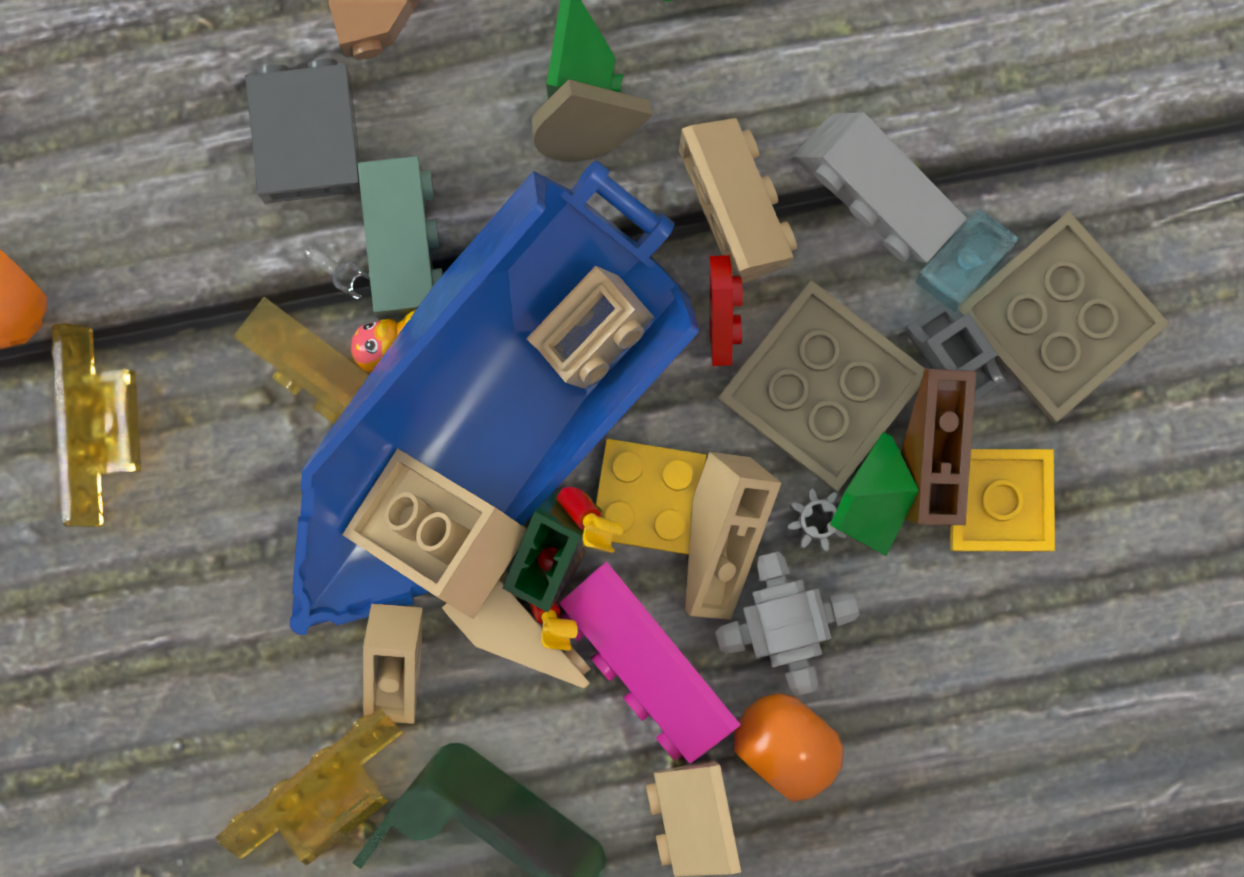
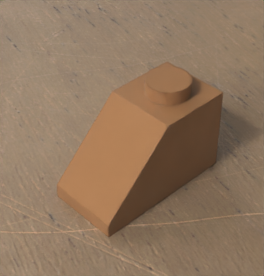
[328,0,420,60]

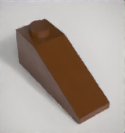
[901,368,977,525]

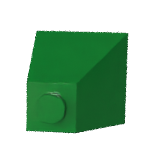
[546,0,624,99]

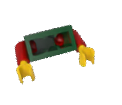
[502,486,623,651]

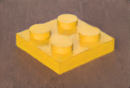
[596,439,706,555]
[950,449,1055,552]

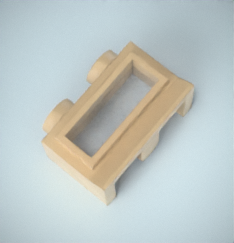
[526,266,654,389]

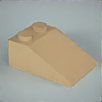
[342,449,527,619]
[646,760,741,877]

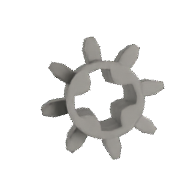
[786,489,847,552]

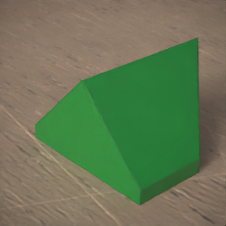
[830,432,919,556]

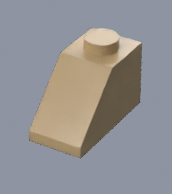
[363,604,423,724]

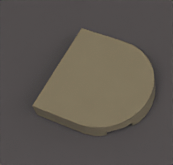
[532,80,653,161]

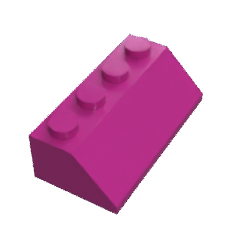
[559,562,740,764]

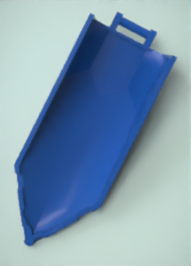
[290,160,699,635]

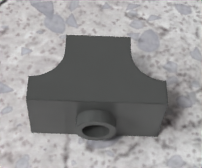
[905,298,1005,402]

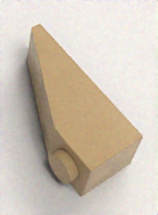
[685,452,781,620]

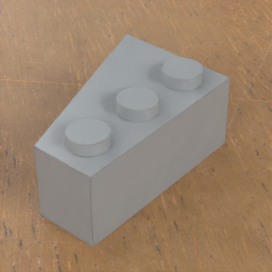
[792,112,967,263]

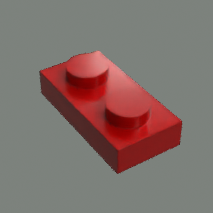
[709,255,743,366]

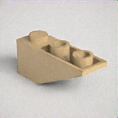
[442,571,591,688]

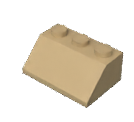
[679,118,797,285]

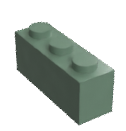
[358,156,443,320]

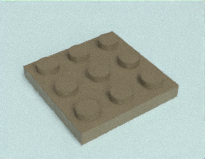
[957,211,1170,424]
[717,280,925,493]

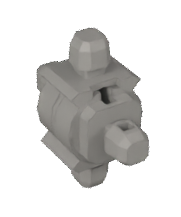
[715,551,860,696]

